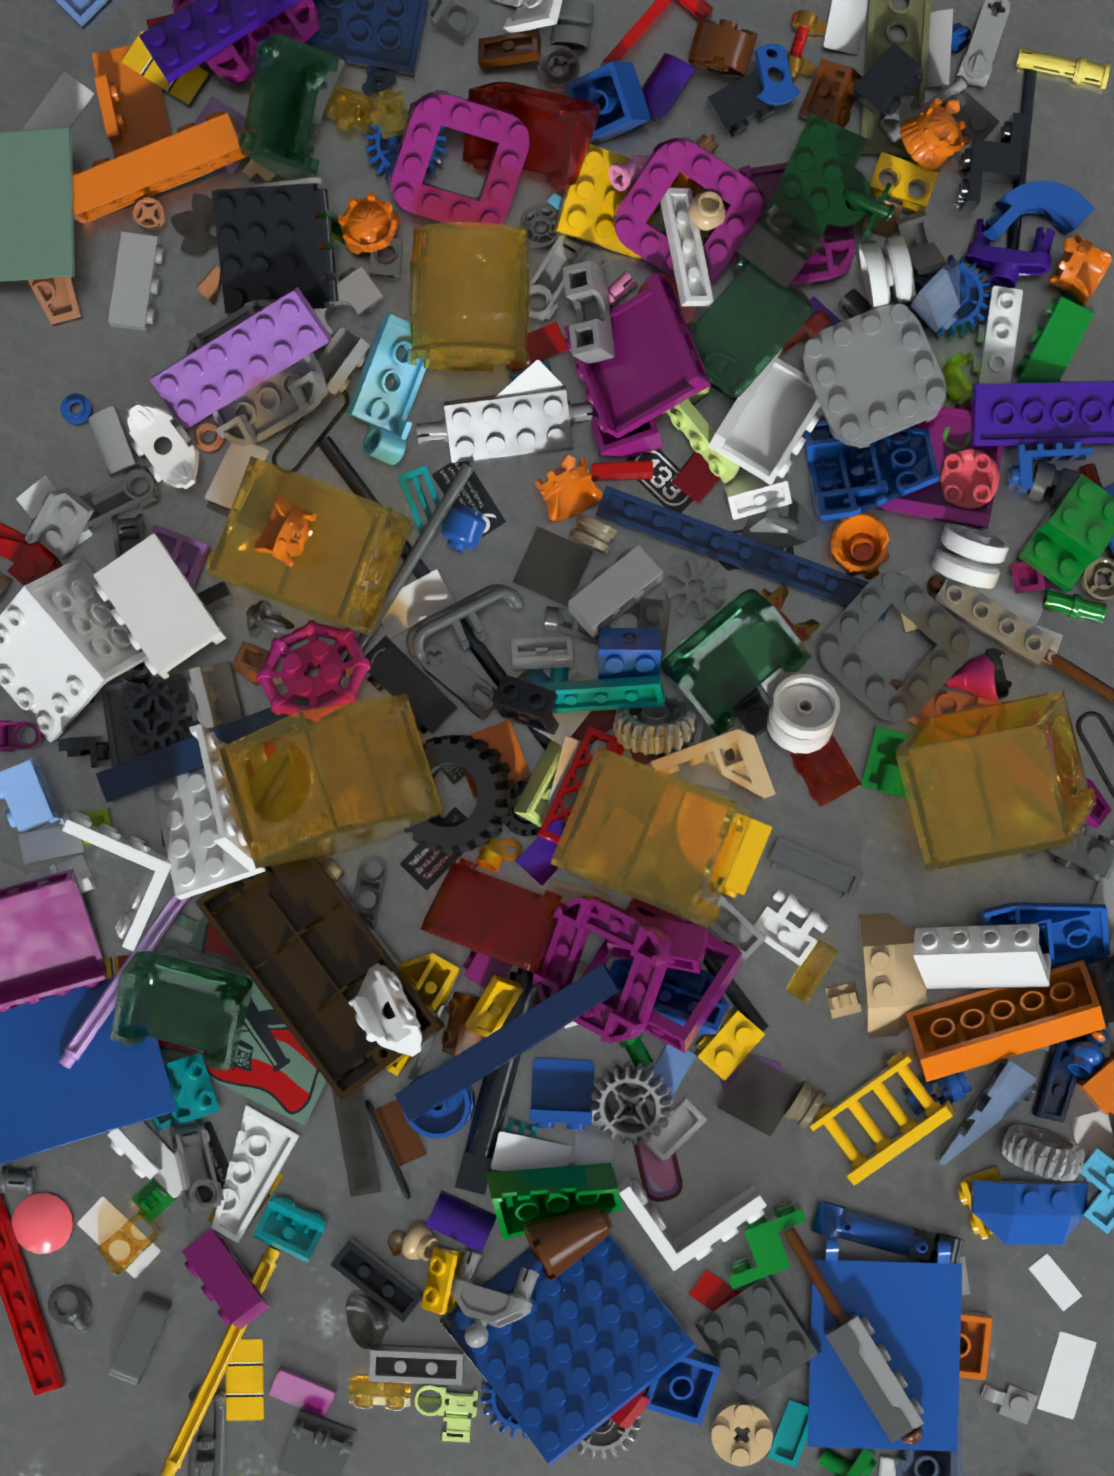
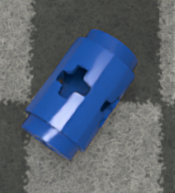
[903,1071,972,1117]

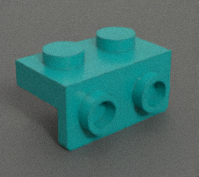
[253,1196,327,1263]

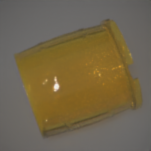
[408,222,530,371]

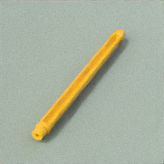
[160,1247,280,1476]

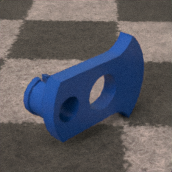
[754,44,801,105]

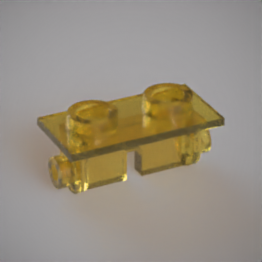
[348,1376,412,1411]

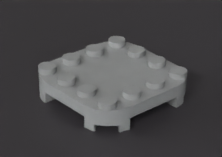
[186,299,328,446]
[803,304,947,449]

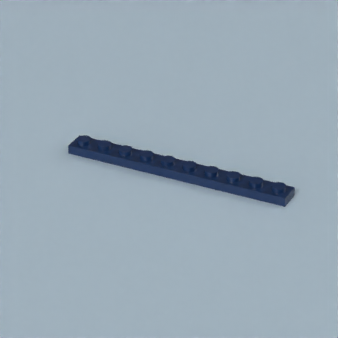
[596,486,889,621]

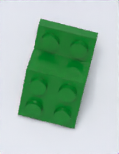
[1018,473,1114,593]
[726,1201,807,1289]

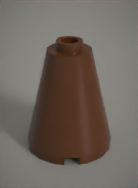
[523,1207,613,1282]

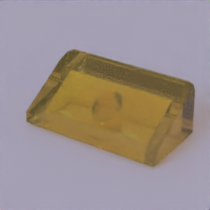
[786,939,839,1003]

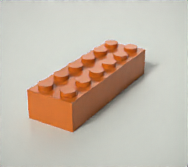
[73,111,252,224]
[906,960,1106,1082]

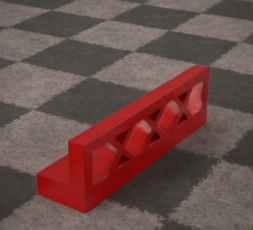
[538,727,624,857]

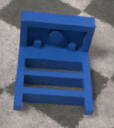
[1007,442,1094,494]

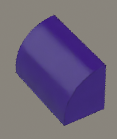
[641,53,695,125]
[515,819,584,886]
[426,1190,497,1252]

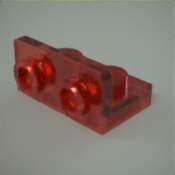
[790,734,861,807]

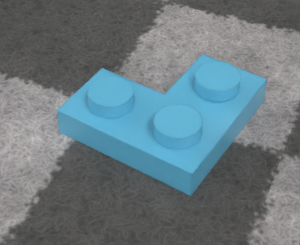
[1079,1146,1114,1234]

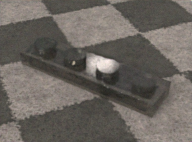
[332,1089,382,1197]

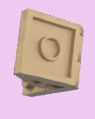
[649,729,776,799]

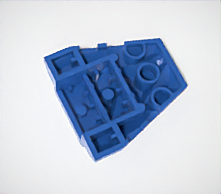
[803,420,939,521]

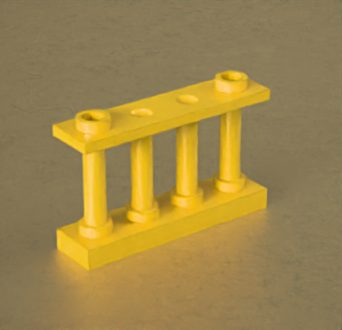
[809,1050,956,1186]

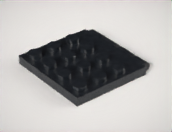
[212,183,339,314]

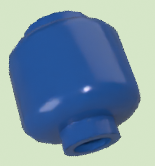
[441,504,486,552]

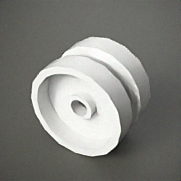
[859,235,916,309]
[931,523,1009,589]
[767,674,840,754]

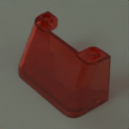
[462,82,600,190]
[420,858,565,973]

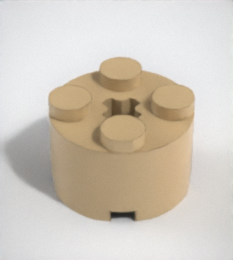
[710,1399,773,1467]

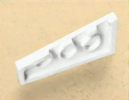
[211,1104,300,1243]

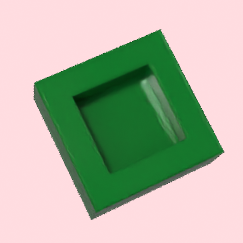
[132,1178,176,1221]

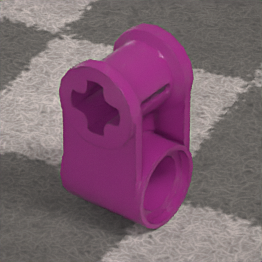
[0,721,45,752]

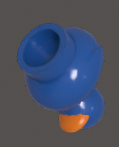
[1068,1029,1108,1078]

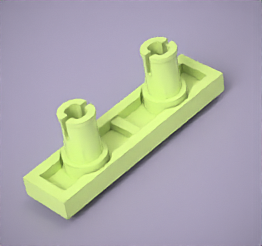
[666,387,740,484]

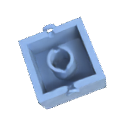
[0,756,61,832]

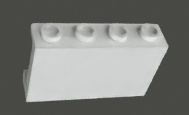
[708,343,821,485]
[93,533,226,679]
[913,924,1051,990]

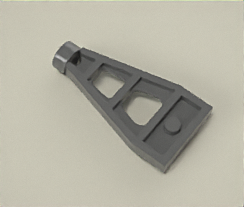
[544,598,671,662]

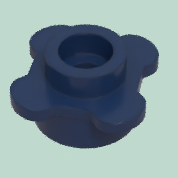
[362,66,396,100]

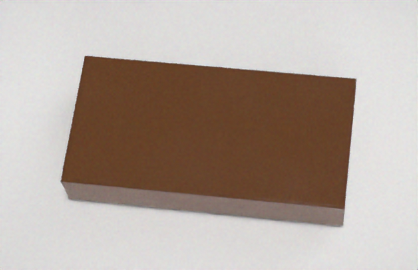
[374,1100,427,1167]

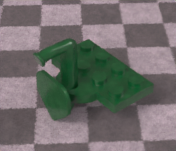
[759,114,895,253]

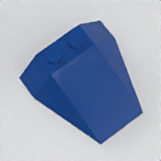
[977,902,1110,970]

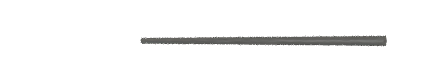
[253,463,474,828]

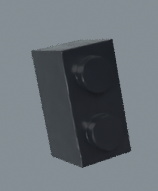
[852,43,923,120]
[707,69,776,134]

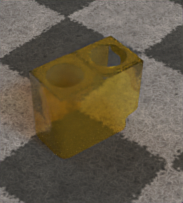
[94,1209,163,1275]

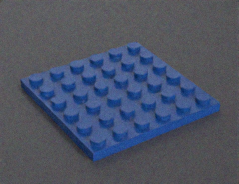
[442,1235,697,1465]

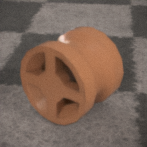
[133,197,166,232]

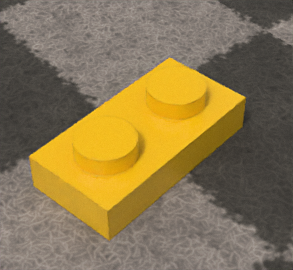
[465,975,524,1037]

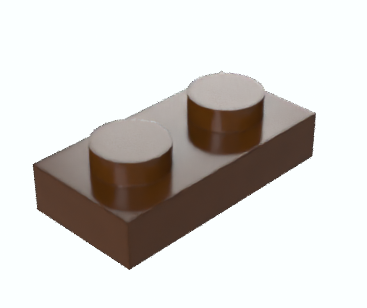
[478,29,541,69]

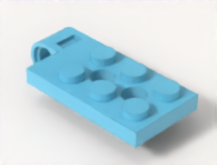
[346,313,439,465]

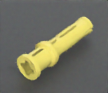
[1016,47,1111,89]

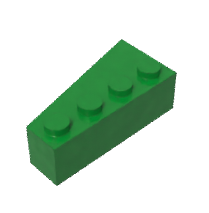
[1010,292,1095,382]
[486,1163,623,1240]

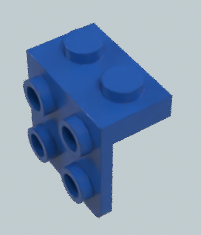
[529,1058,595,1130]

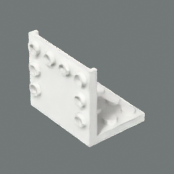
[0,557,147,743]
[153,724,266,900]
[59,810,172,952]
[617,1176,767,1271]

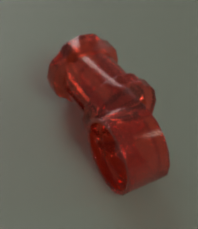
[772,309,832,350]

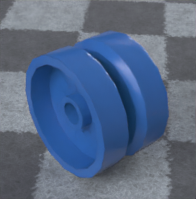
[403,1069,475,1139]

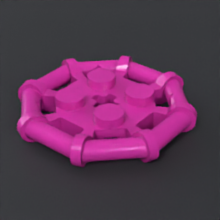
[256,620,370,723]

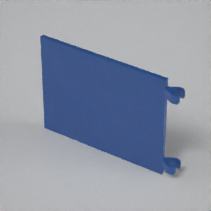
[0,972,177,1164]
[807,1237,962,1451]

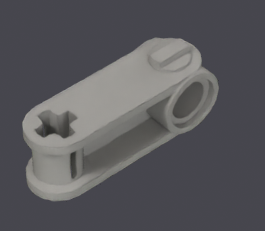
[955,0,1010,88]
[516,233,589,322]

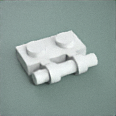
[753,889,830,967]

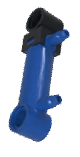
[811,1200,965,1263]

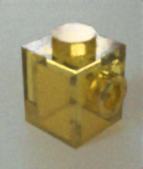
[324,86,379,132]
[369,89,409,140]

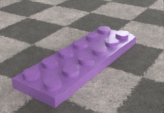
[150,286,332,430]

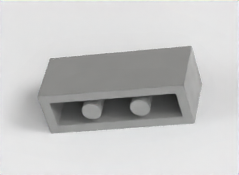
[108,231,165,331]
[568,545,663,638]
[369,1345,464,1386]

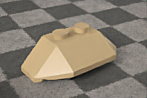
[858,913,928,1038]

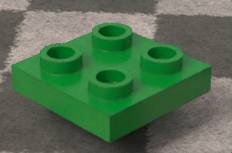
[860,726,936,801]

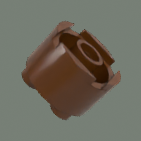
[688,17,758,78]

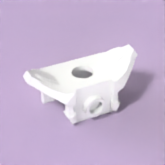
[127,402,199,489]
[348,963,422,1057]

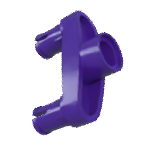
[965,218,1056,288]

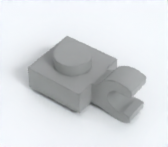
[980,1383,1038,1425]

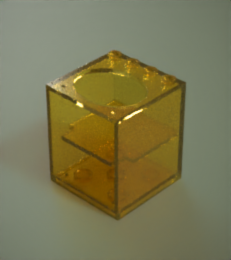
[206,456,413,636]
[895,690,1096,871]
[219,694,444,869]
[550,747,754,928]

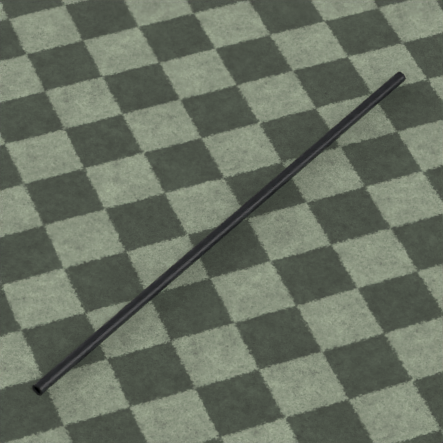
[317,436,769,1032]

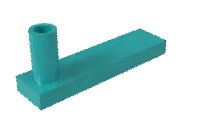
[539,667,666,713]

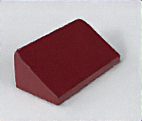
[671,451,720,504]

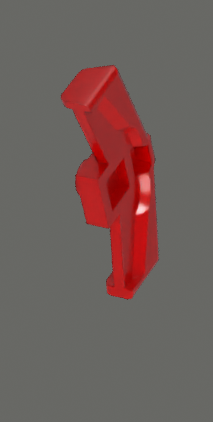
[0,522,63,586]

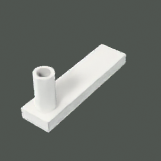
[651,188,714,306]

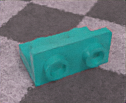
[164,1052,219,1124]

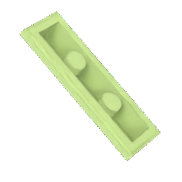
[513,737,572,827]

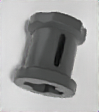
[0,1165,35,1195]

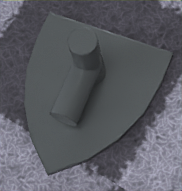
[741,495,817,548]

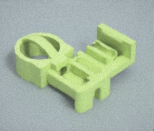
[413,1385,478,1443]

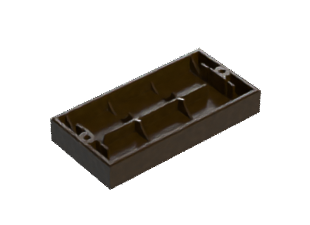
[195,827,445,1101]

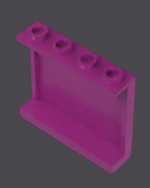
[564,273,711,438]
[872,403,1004,530]
[0,869,107,1012]

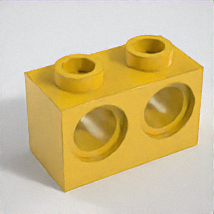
[869,152,939,213]

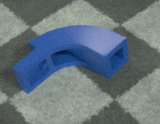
[982,181,1095,242]

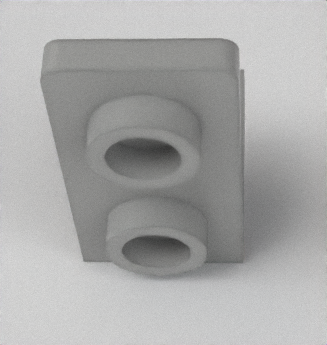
[895,211,947,275]

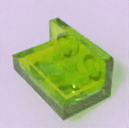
[942,352,974,404]

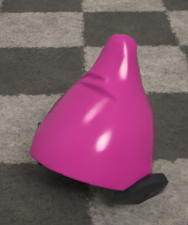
[946,648,1012,701]

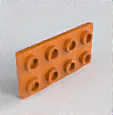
[92,45,172,159]

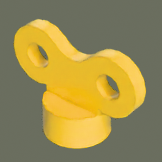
[476,838,522,872]

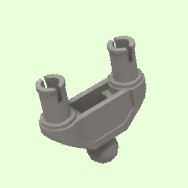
[451,1250,539,1348]

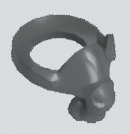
[246,600,294,638]
[48,1285,91,1333]

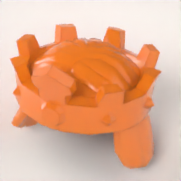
[900,98,970,171]
[338,192,400,255]
[1049,233,1112,304]
[534,455,603,521]
[254,494,317,567]
[830,511,890,579]

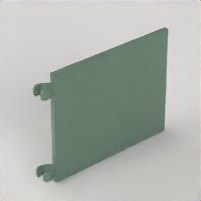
[0,127,75,282]

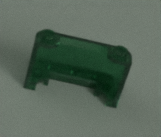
[238,33,340,181]
[687,249,814,399]
[661,589,812,736]
[110,951,253,1071]

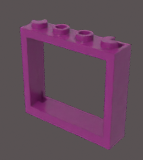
[580,895,742,1053]

